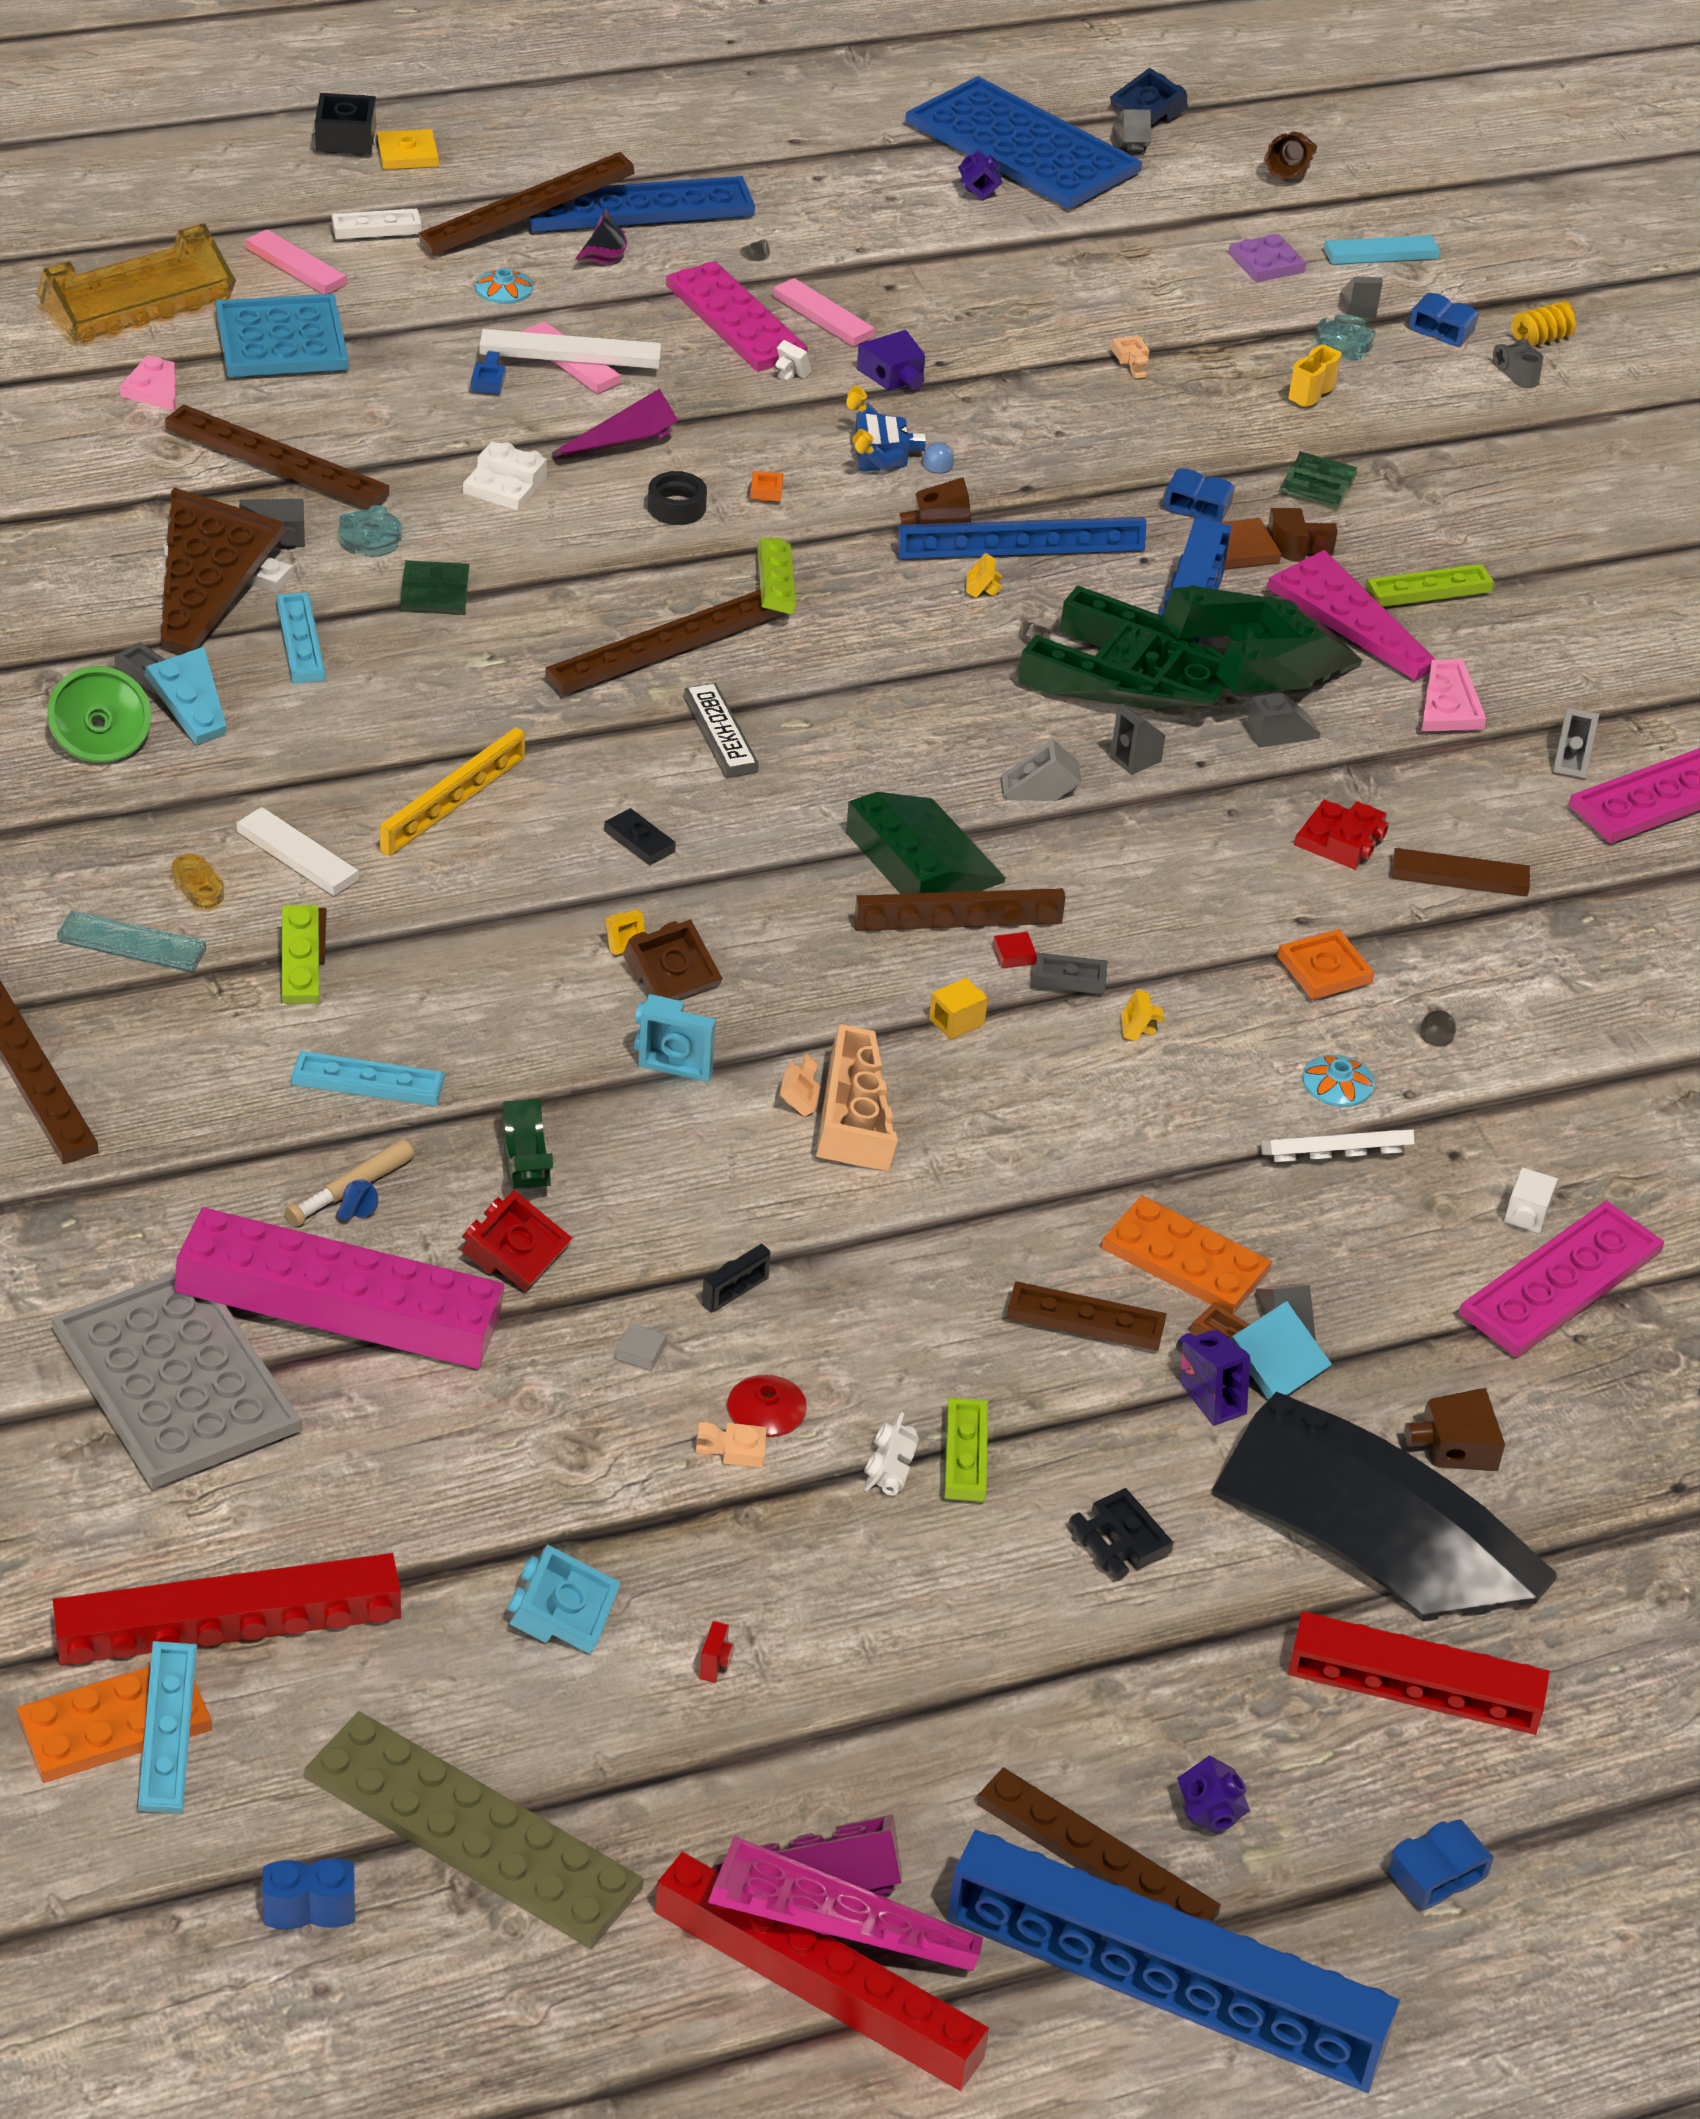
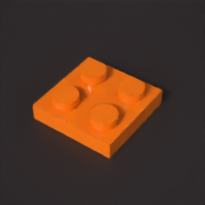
[1277,929,1375,1000]

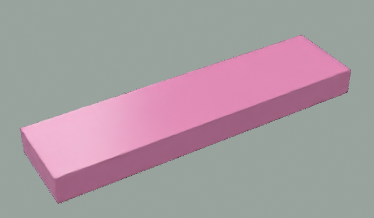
[245,229,347,294]
[773,278,875,347]
[522,321,621,394]

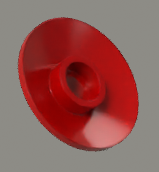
[727,1375,807,1437]

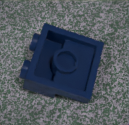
[1110,67,1188,125]

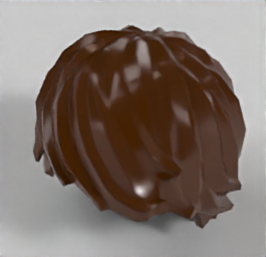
[1264,131,1317,181]

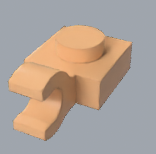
[1111,336,1150,379]
[780,1053,820,1117]
[695,1422,767,1468]

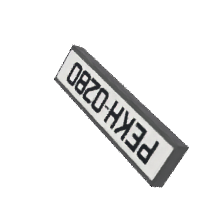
[684,683,759,778]

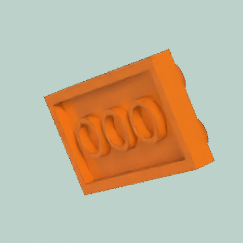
[1101,1195,1272,1314]
[17,1666,212,1783]

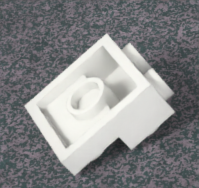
[463,442,547,511]

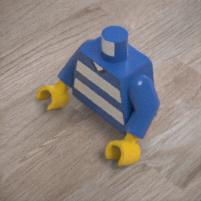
[846,386,926,471]

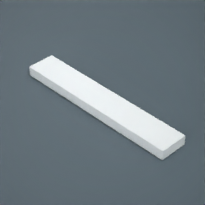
[480,329,661,369]

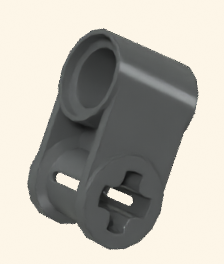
[1493,339,1544,388]

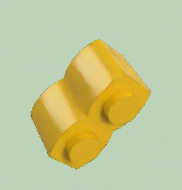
[1288,344,1342,407]

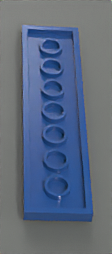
[527,176,755,232]

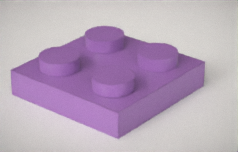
[1228,234,1306,282]

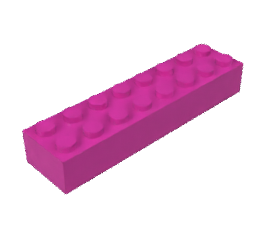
[175,1207,505,1369]

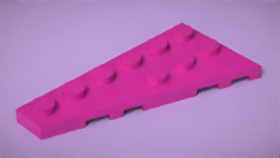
[1266,550,1436,680]
[708,1836,983,1971]

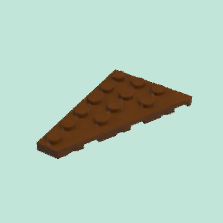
[161,488,286,654]

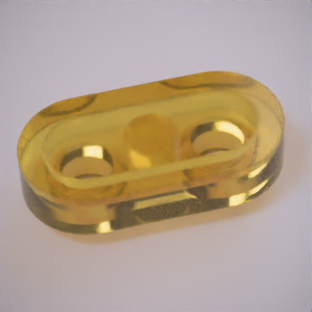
[172,854,224,908]

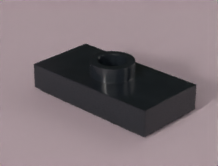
[604,808,676,865]
[702,1243,771,1313]

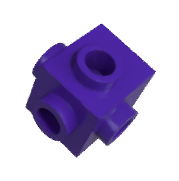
[958,149,1003,200]
[1177,1755,1250,1834]

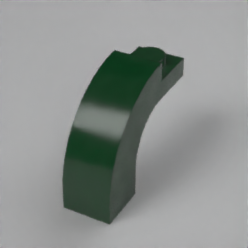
[500,1099,553,1189]

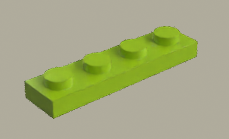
[757,537,796,615]
[1365,564,1494,607]

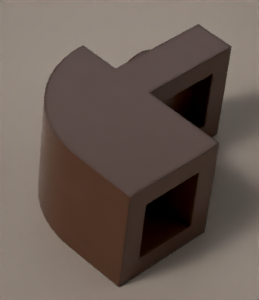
[1267,508,1338,562]

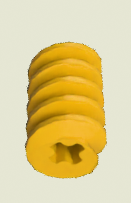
[1511,300,1576,347]

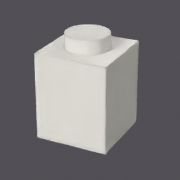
[1504,1167,1558,1233]

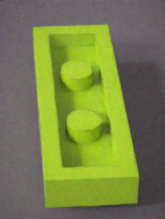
[282,905,319,1004]
[945,1397,988,1502]

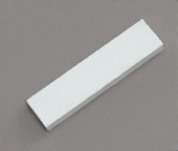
[236,807,359,896]

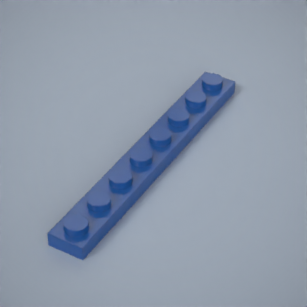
[898,517,1146,559]

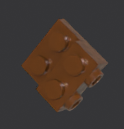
[623,919,723,1000]

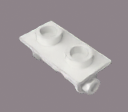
[864,1412,919,1496]

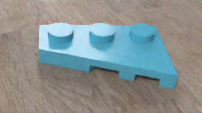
[144,647,227,745]

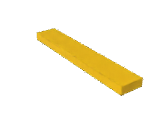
[380,727,525,856]

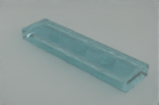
[57,910,206,973]

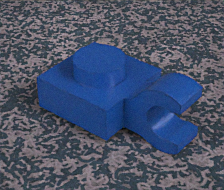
[471,351,506,394]

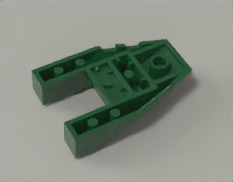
[1018,585,1228,709]
[1161,585,1363,693]

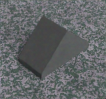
[1341,277,1383,318]
[1255,1284,1316,1341]

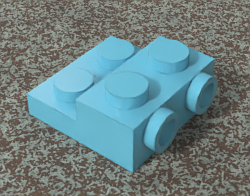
[634,994,716,1082]
[507,1544,621,1654]

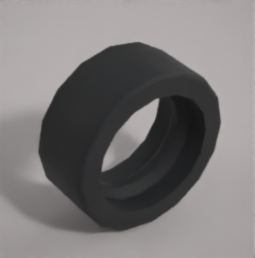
[648,471,707,524]

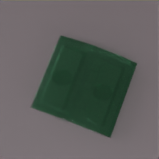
[1280,451,1357,508]
[400,560,470,615]

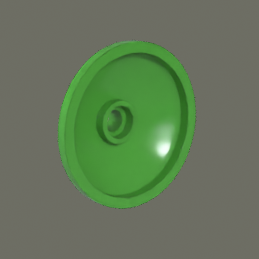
[47,666,151,763]

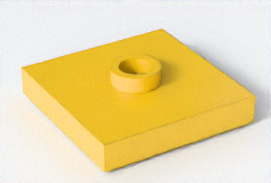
[376,129,439,169]

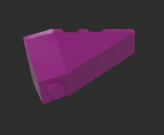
[552,388,678,458]
[716,1814,902,1895]

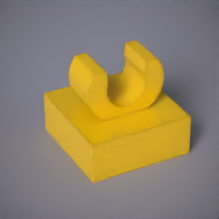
[966,553,1003,598]
[605,909,646,955]
[1121,989,1165,1041]

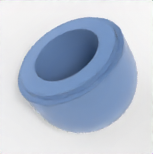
[923,442,954,473]

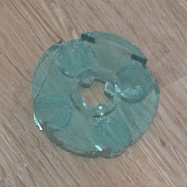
[1316,314,1375,361]
[338,505,402,557]

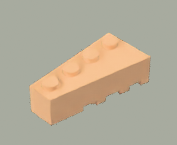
[816,1024,898,1172]

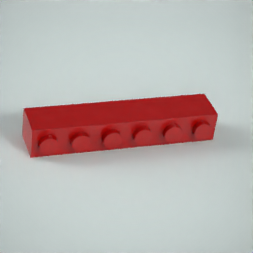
[1288,1611,1550,1735]

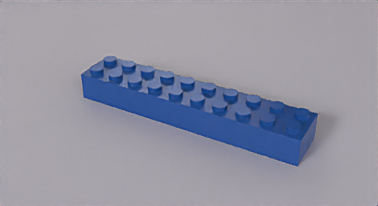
[947,1829,1400,2093]

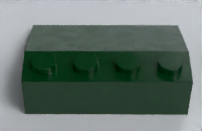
[846,792,1006,894]

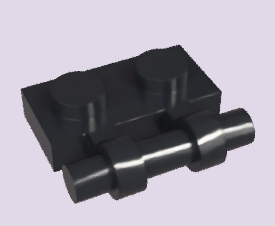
[1069,1488,1174,1580]

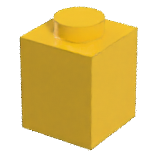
[929,977,988,1040]

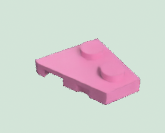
[120,355,176,410]

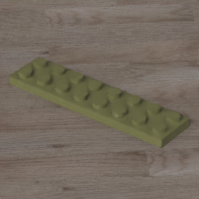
[305,1711,643,1950]

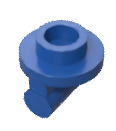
[336,1179,378,1221]

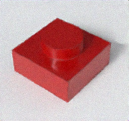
[699,1621,734,1683]

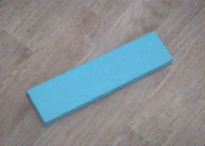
[1324,235,1440,265]
[276,592,325,684]
[291,1051,445,1106]
[138,1641,197,1814]

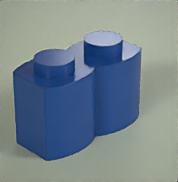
[1409,293,1479,346]
[1163,469,1235,522]
[1388,1819,1494,1910]
[262,1859,355,1929]

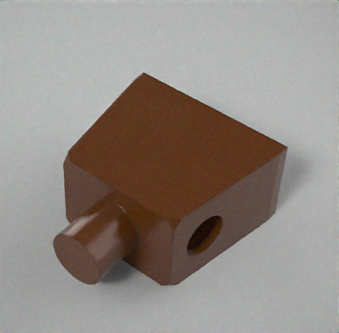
[899,477,971,525]
[1404,1388,1505,1471]

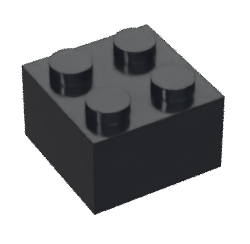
[315,93,376,156]

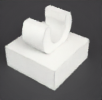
[775,340,812,382]

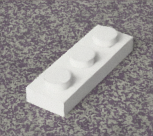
[332,208,422,240]

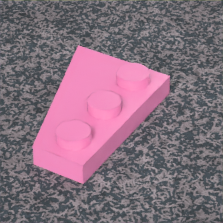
[1421,659,1487,731]

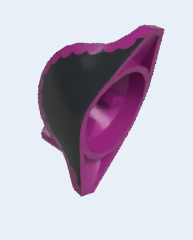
[575,209,627,265]

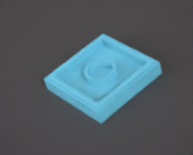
[1230,1301,1332,1400]

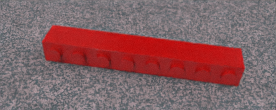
[52,1553,401,1666]
[655,1851,989,2091]

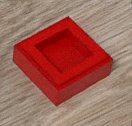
[993,932,1037,968]

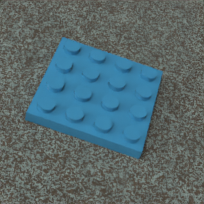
[215,294,349,378]

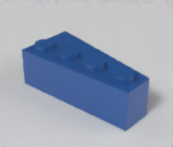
[1159,518,1232,644]

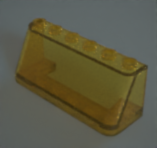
[37,223,236,342]

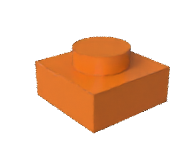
[750,471,784,502]

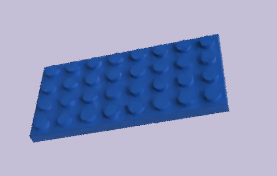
[905,76,1142,209]

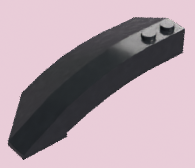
[1212,1391,1557,1622]

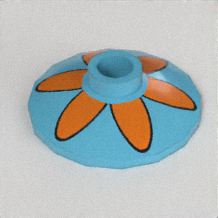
[475,268,533,304]
[1303,1055,1375,1107]

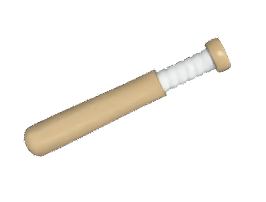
[285,1139,415,1227]

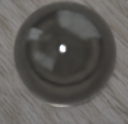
[740,238,770,262]
[1019,620,1052,645]
[1419,1010,1456,1046]

